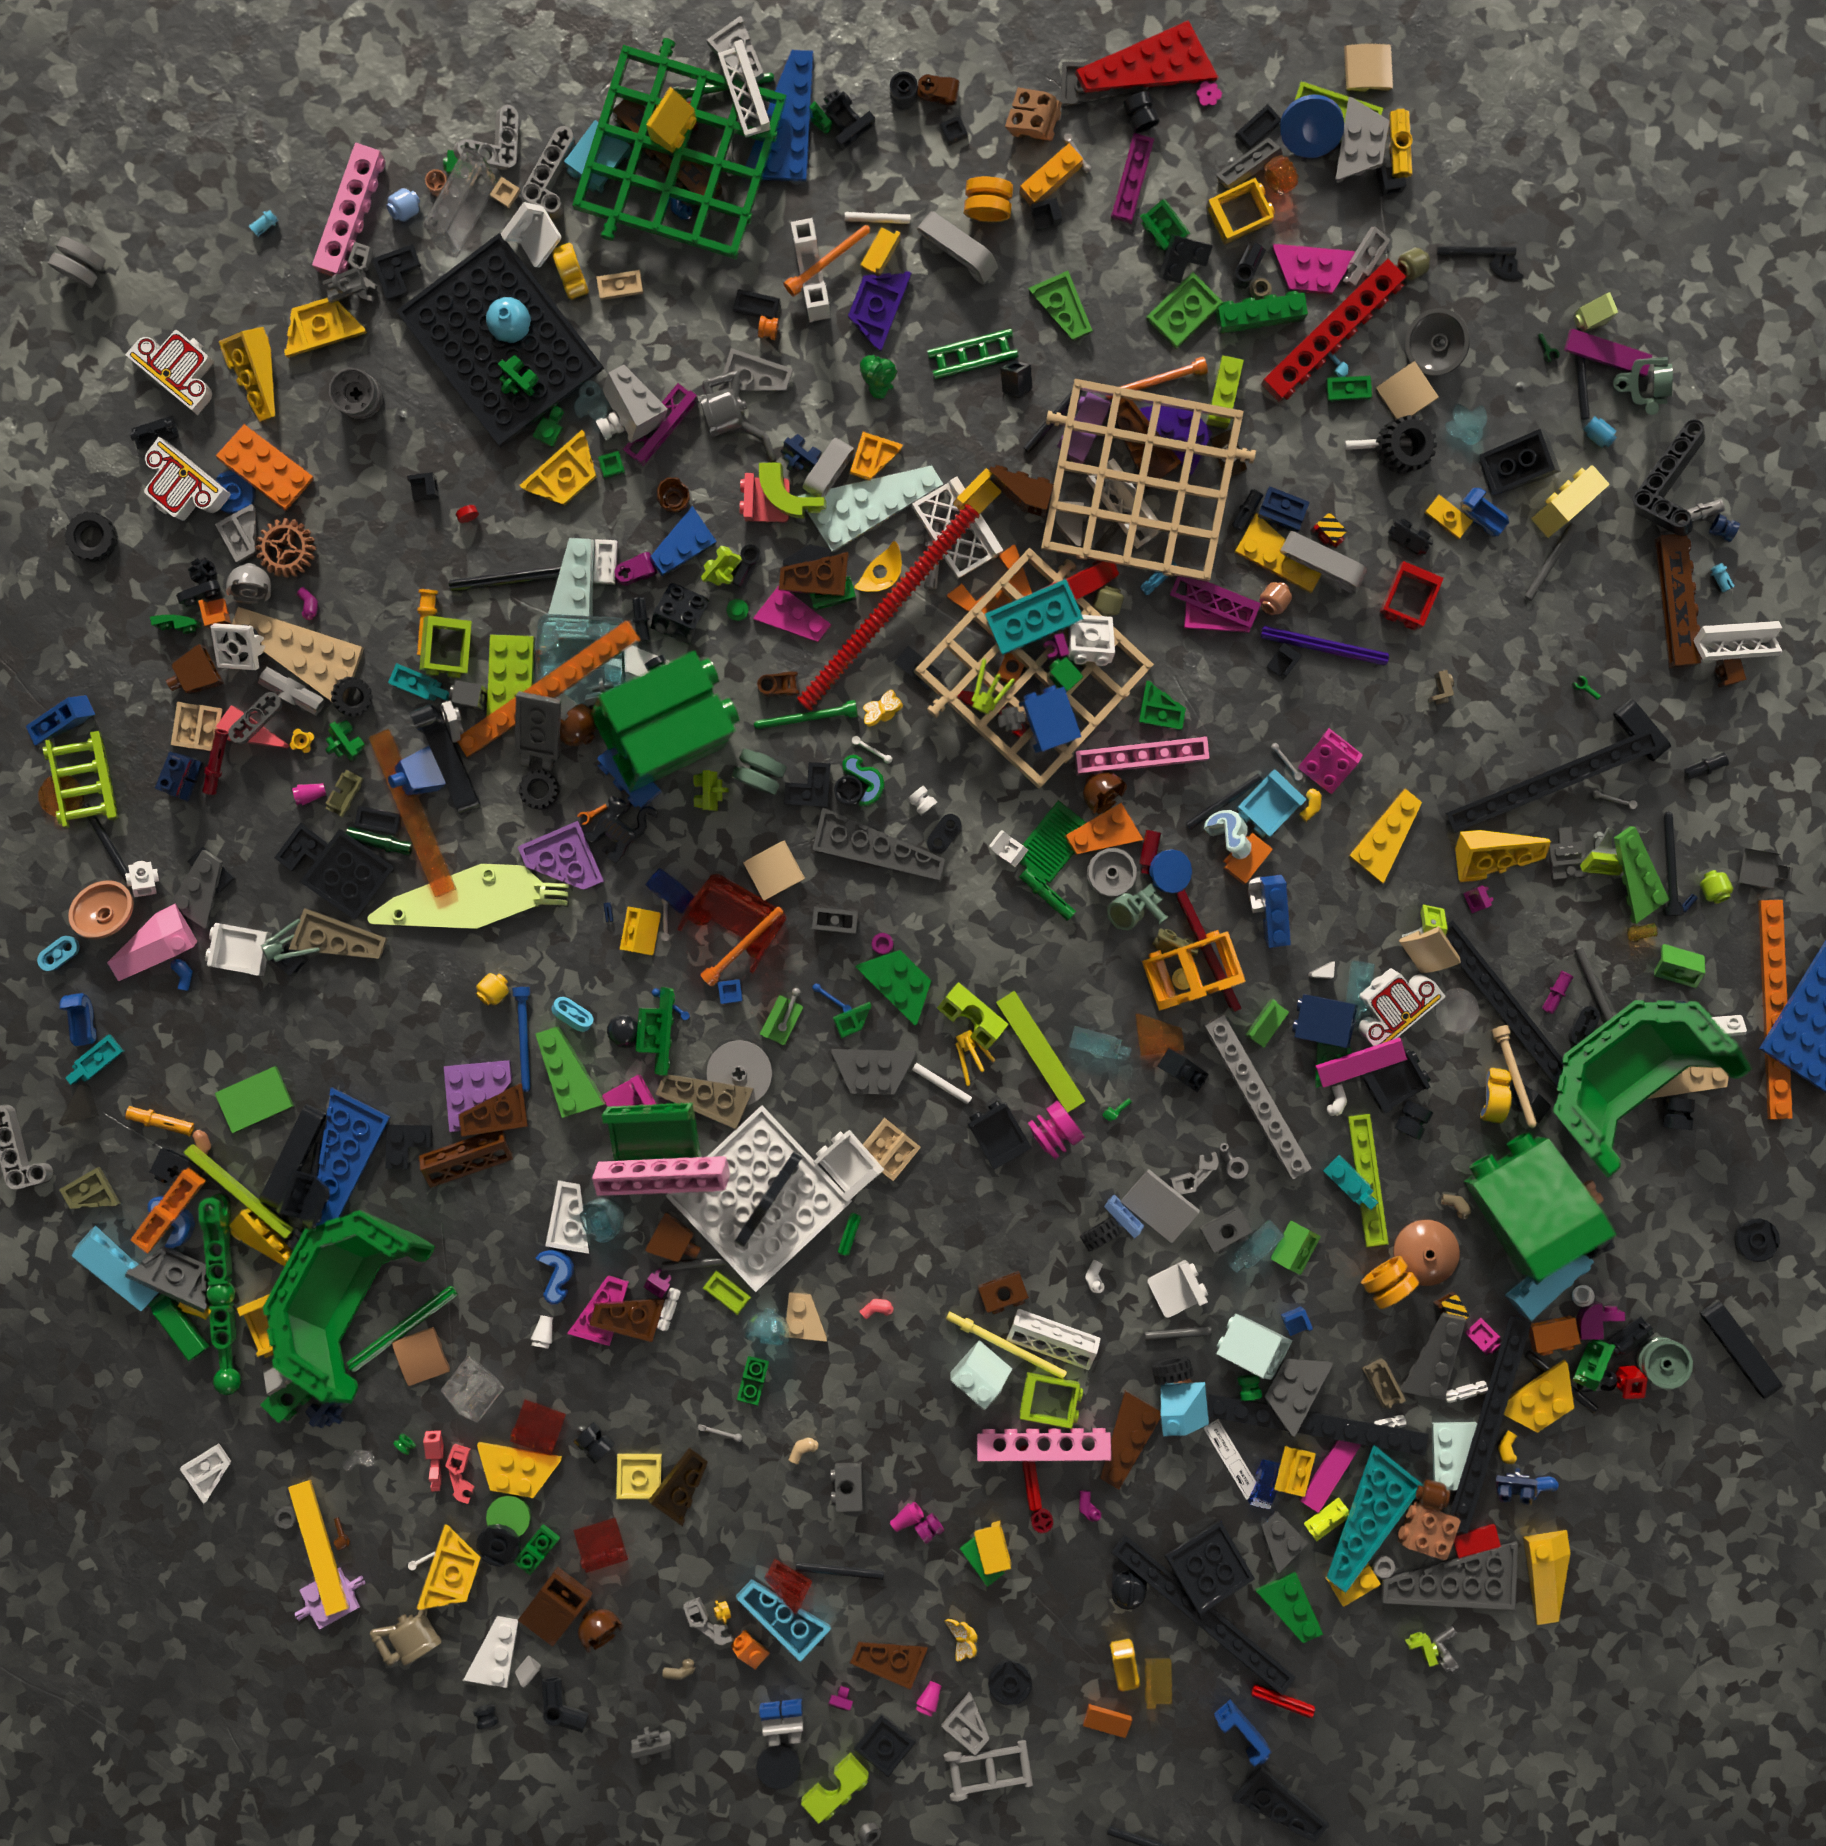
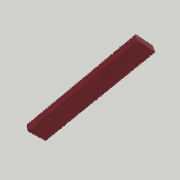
[1175,890,1242,1012]

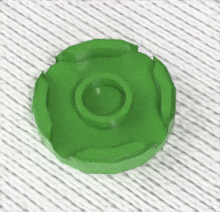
[486,1494,531,1536]

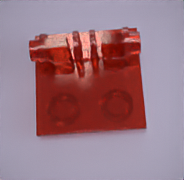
[510,1399,566,1456]
[573,1517,628,1573]

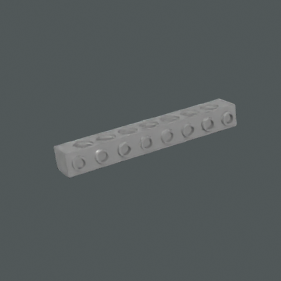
[1202,1015,1312,1179]

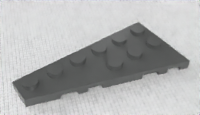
[1381,1542,1518,1610]

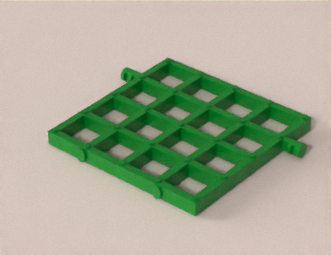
[572,38,787,260]

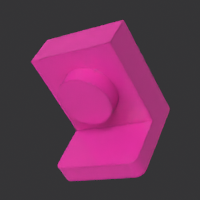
[1465,1318,1502,1356]

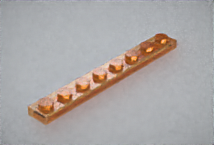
[369,729,457,898]

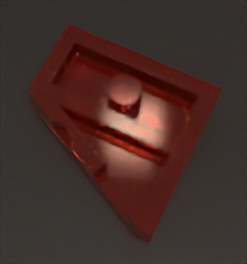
[764,1559,812,1614]

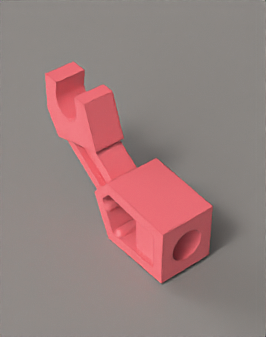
[423,1431,444,1492]
[445,1444,475,1504]

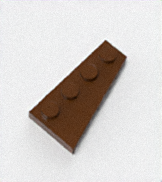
[1109,398,1181,490]
[1100,1390,1161,1489]

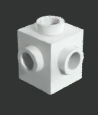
[125,861,159,897]

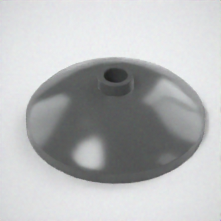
[1405,308,1470,375]

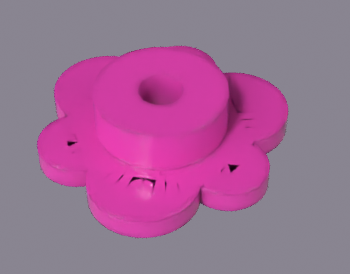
[1197,82,1222,106]

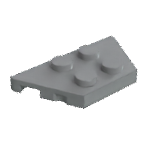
[1336,97,1389,182]

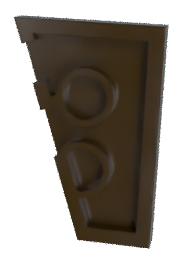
[648,1447,708,1527]

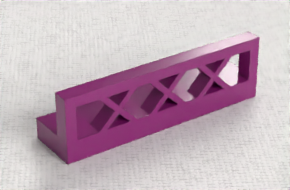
[623,383,699,467]
[1170,576,1261,628]

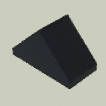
[1510,1083,1551,1124]

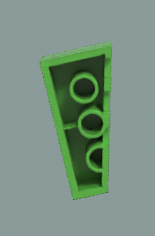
[536,1027,606,1118]

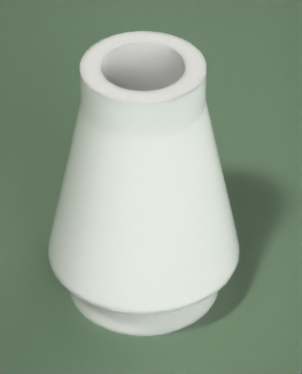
[530,1315,553,1349]

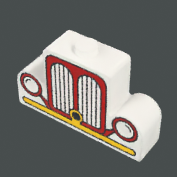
[125,330,214,415]
[144,437,231,521]
[1358,969,1446,1047]

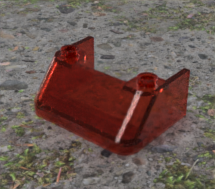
[677,874,786,974]

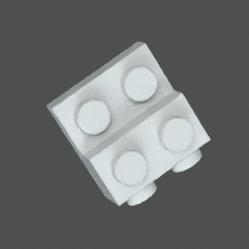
[1067,615,1115,666]

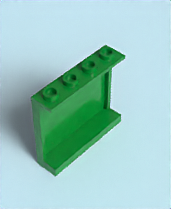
[602,1103,701,1161]

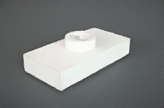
[593,539,618,585]

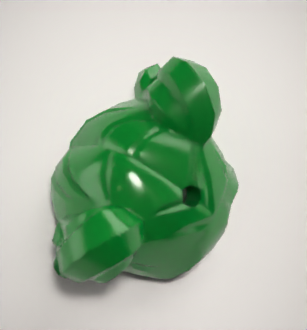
[860,355,897,399]

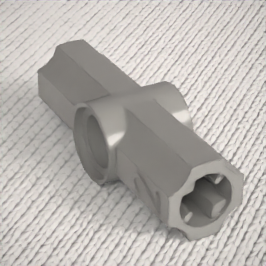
[258,667,325,716]

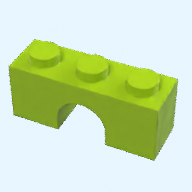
[1206,355,1244,429]
[937,982,1009,1050]
[801,1752,869,1824]

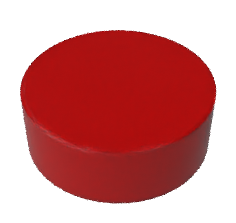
[456,505,479,523]

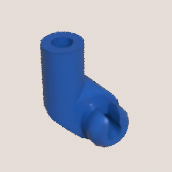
[670,198,693,219]
[1534,1476,1559,1500]

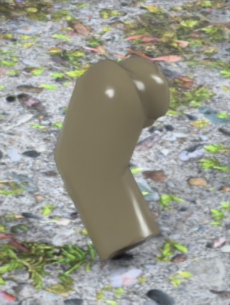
[1441,1194,1471,1219]
[662,1659,695,1680]

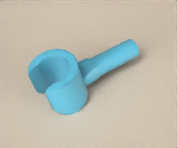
[1328,353,1348,377]

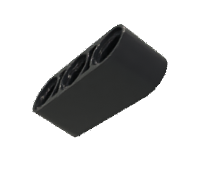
[1613,699,1671,761]

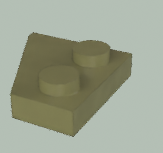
[59,1167,121,1209]

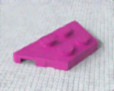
[1272,244,1356,295]

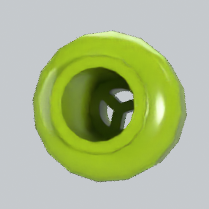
[1700,870,1733,904]

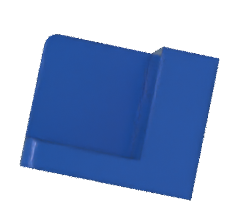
[1281,1306,1313,1336]

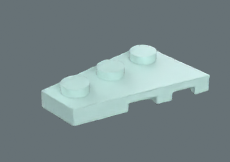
[1432,1422,1477,1490]

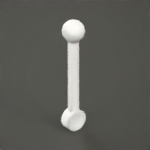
[852,736,892,764]
[408,1552,435,1570]

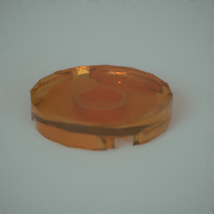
[38,776,84,817]

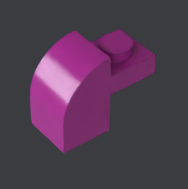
[1576,1301,1625,1340]

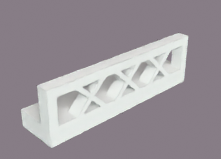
[718,39,770,138]
[1086,458,1161,549]
[1693,621,1782,661]
[1006,1309,1100,1370]

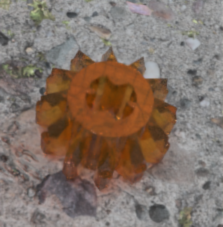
[1264,155,1299,195]

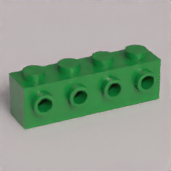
[1215,291,1308,334]

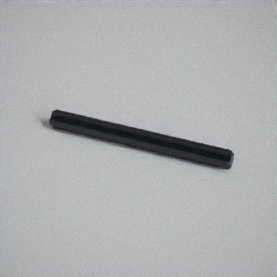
[449,565,561,592]

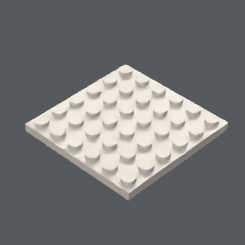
[666,1105,852,1292]

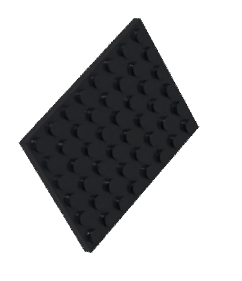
[396,232,604,448]

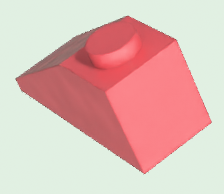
[216,705,290,749]

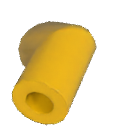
[1299,789,1322,822]
[1498,1430,1517,1465]

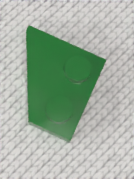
[1138,681,1186,731]

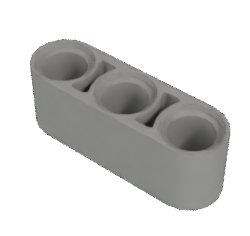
[802,438,855,497]

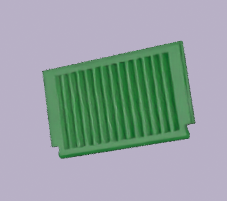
[1019,800,1087,883]

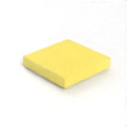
[616,1454,662,1499]

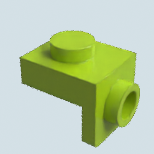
[1405,1632,1439,1667]

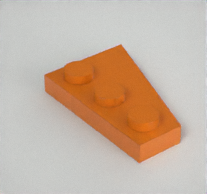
[1065,803,1143,855]

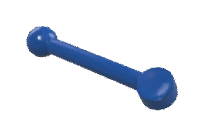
[812,984,851,1012]
[652,988,690,1020]

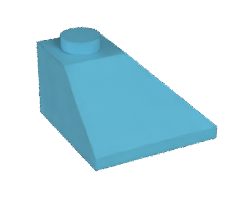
[1161,1382,1209,1436]

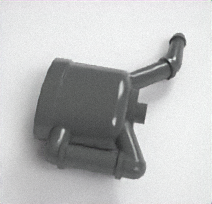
[699,371,777,461]

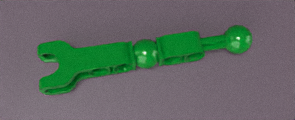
[199,1193,242,1395]

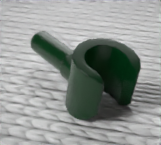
[1538,333,1560,362]

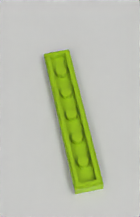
[996,991,1085,1113]
[1347,1114,1389,1247]
[184,1144,294,1239]

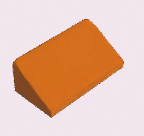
[1083,1704,1132,1738]

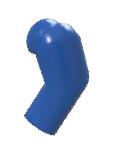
[170,959,192,991]

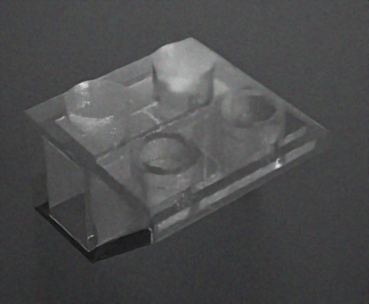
[441,1356,505,1423]

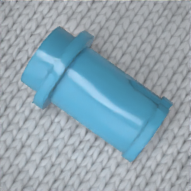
[249,210,278,237]
[1710,563,1735,592]

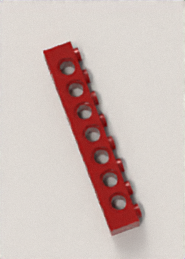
[1261,258,1406,402]

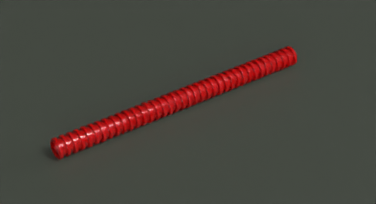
[797,504,980,711]

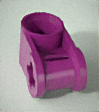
[614,552,658,586]

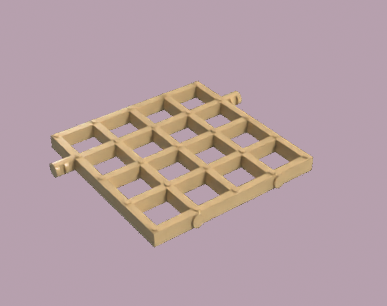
[1041,379,1256,582]
[914,548,1154,789]

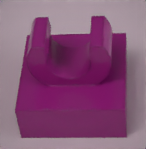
[1043,633,1070,660]
[1463,885,1494,913]
[643,1269,671,1299]
[828,1686,853,1712]

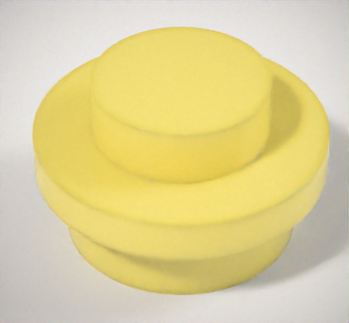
[1172,968,1190,990]

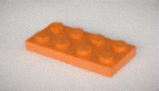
[216,424,314,511]

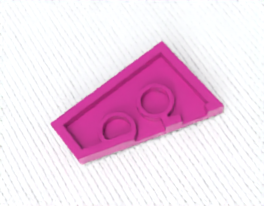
[1184,584,1251,633]
[753,586,831,642]
[567,1275,629,1346]

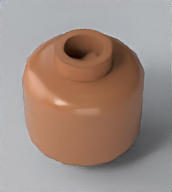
[1259,582,1292,615]

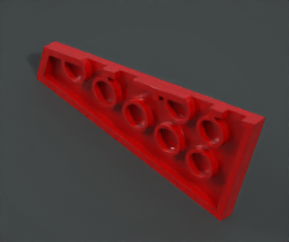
[1075,20,1218,92]

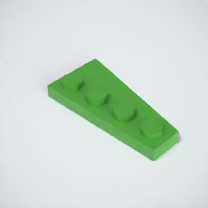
[1614,826,1669,924]

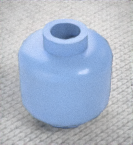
[386,188,420,222]

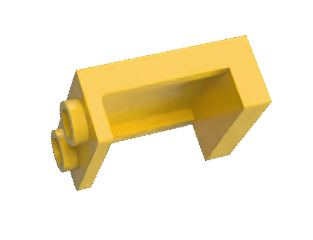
[237,1294,274,1358]

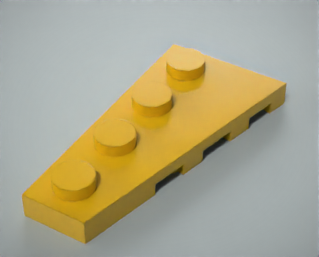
[1235,513,1322,593]

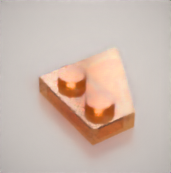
[1135,1013,1185,1056]

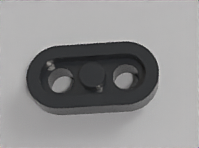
[176,580,221,607]
[927,814,961,854]

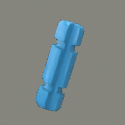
[1140,560,1177,595]

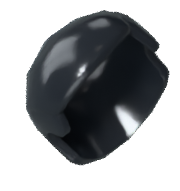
[607,1014,638,1048]

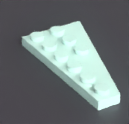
[798,466,943,553]

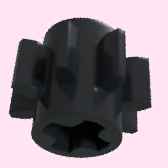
[188,557,217,585]

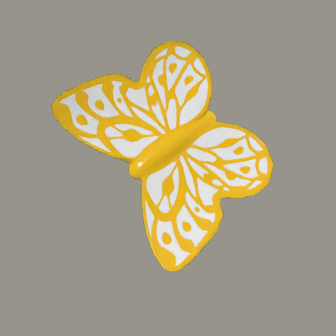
[863,690,903,727]
[944,1619,977,1661]

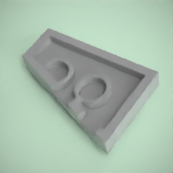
[707,16,764,82]

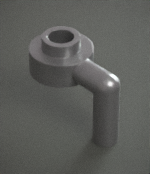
[1220,1143,1249,1181]
[1432,1626,1460,1674]
[858,1822,881,1846]

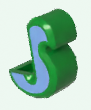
[842,755,885,807]

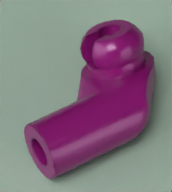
[296,587,318,620]
[1079,1490,1102,1522]

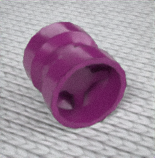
[914,1513,945,1544]

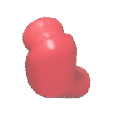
[860,1299,894,1320]

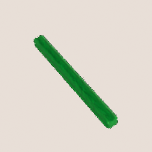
[346,1286,458,1372]

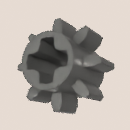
[998,707,1026,732]

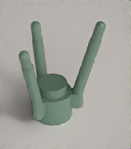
[261,919,320,962]

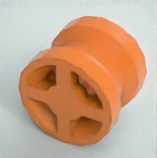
[758,316,779,340]

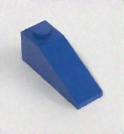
[26,695,95,746]

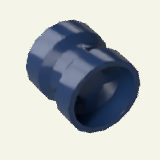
[1709,514,1740,543]

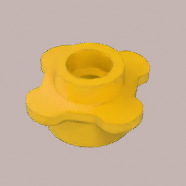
[290,729,314,753]
[713,1601,731,1624]

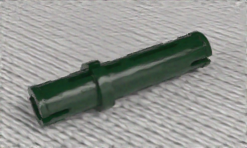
[346,827,413,856]

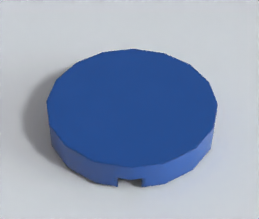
[215,470,256,514]
[1149,849,1192,893]

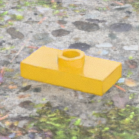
[1424,495,1473,539]

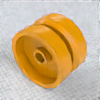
[964,176,1013,222]
[1361,1255,1419,1309]

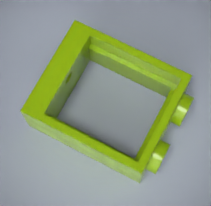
[419,616,472,678]
[1019,1372,1083,1429]

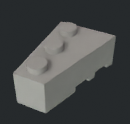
[602,365,668,443]

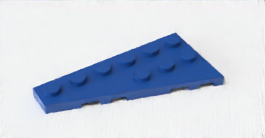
[742,50,813,182]
[316,1087,391,1226]

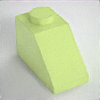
[1574,292,1618,332]

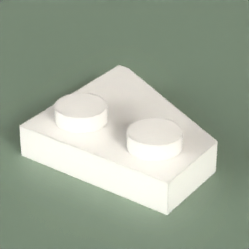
[180,1444,231,1504]

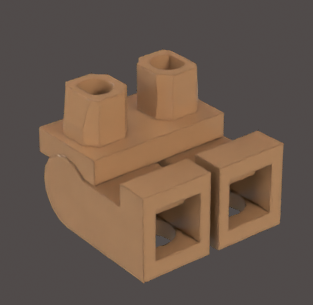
[1005,88,1062,141]

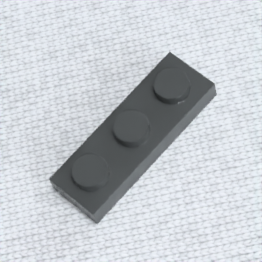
[1216,137,1283,190]

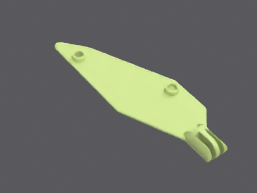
[368,864,569,929]

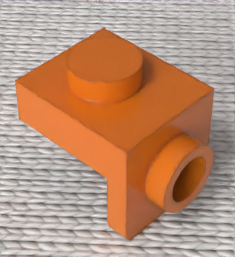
[731,1630,770,1669]

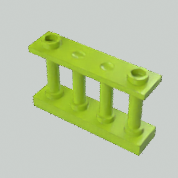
[43,731,119,829]

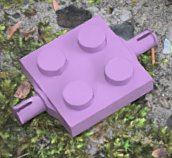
[295,1568,365,1630]

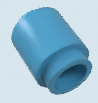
[1583,416,1617,448]

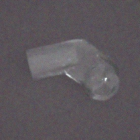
[342,1450,375,1472]

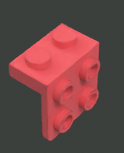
[740,473,790,523]

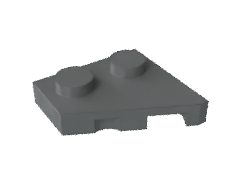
[1261,1510,1309,1573]

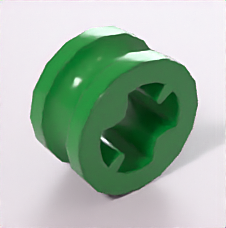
[393,1433,416,1455]

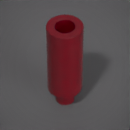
[1139,830,1161,875]

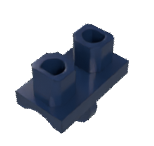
[780,434,822,473]
[305,1402,344,1429]
[1496,1468,1538,1505]

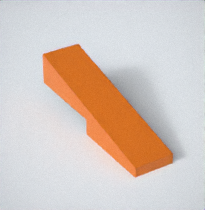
[131,1167,206,1254]

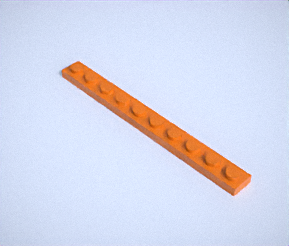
[457,621,640,757]
[1758,900,1792,1119]

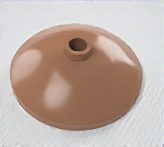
[68,881,134,939]
[1393,1220,1460,1286]

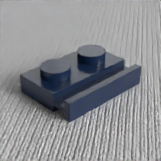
[1257,486,1310,533]

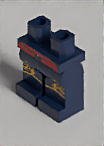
[155,751,204,801]

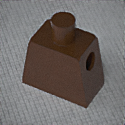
[166,644,224,694]
[645,1212,701,1262]

